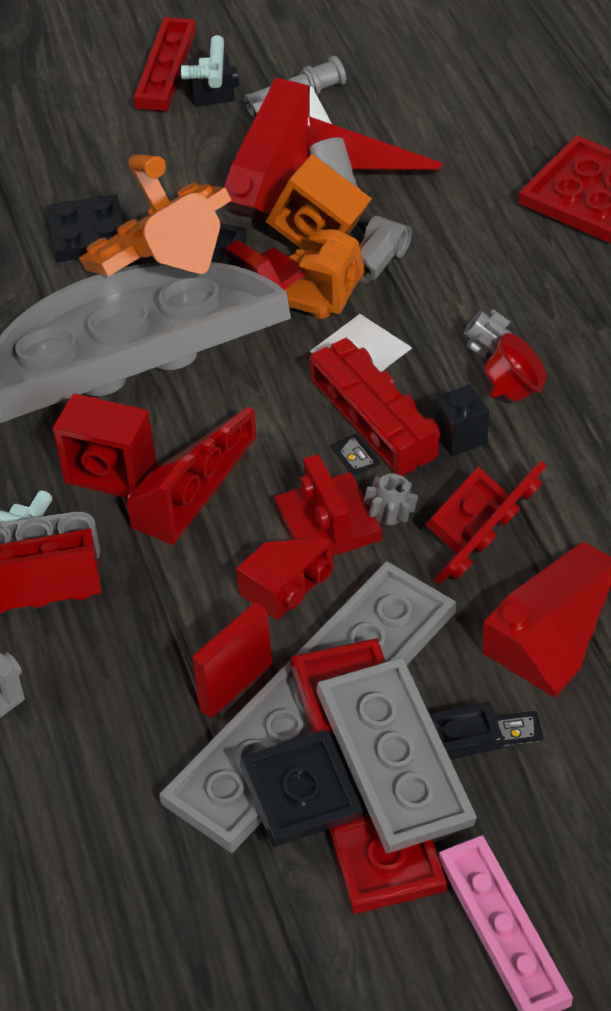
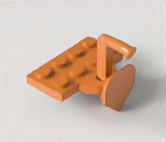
[79,154,232,277]

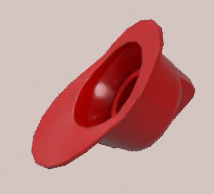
[484,333,546,403]

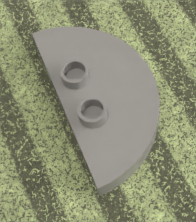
[0,262,291,423]

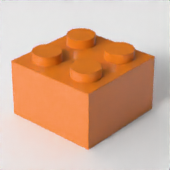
[265,154,372,252]

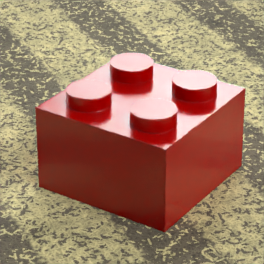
[53,393,157,498]

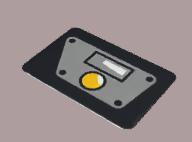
[330,434,381,476]
[496,711,544,746]

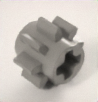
[464,309,513,358]
[363,474,418,525]

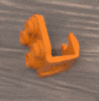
[285,229,365,319]

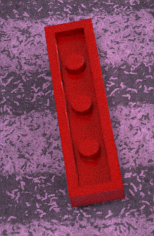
[134,17,197,111]

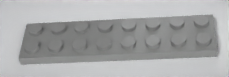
[159,561,456,853]

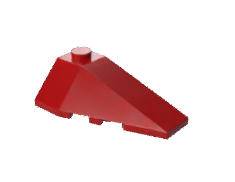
[224,77,310,221]
[308,117,442,172]
[126,407,257,545]
[482,541,611,698]

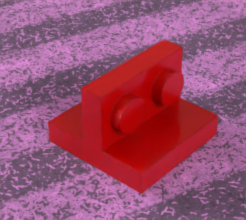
[274,454,382,556]

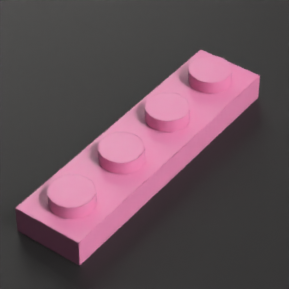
[439,835,573,1011]

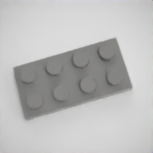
[316,657,477,854]

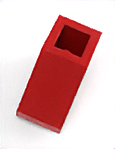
[236,537,334,620]

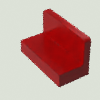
[225,239,307,290]

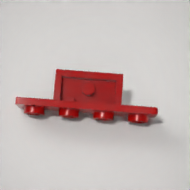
[425,461,547,585]

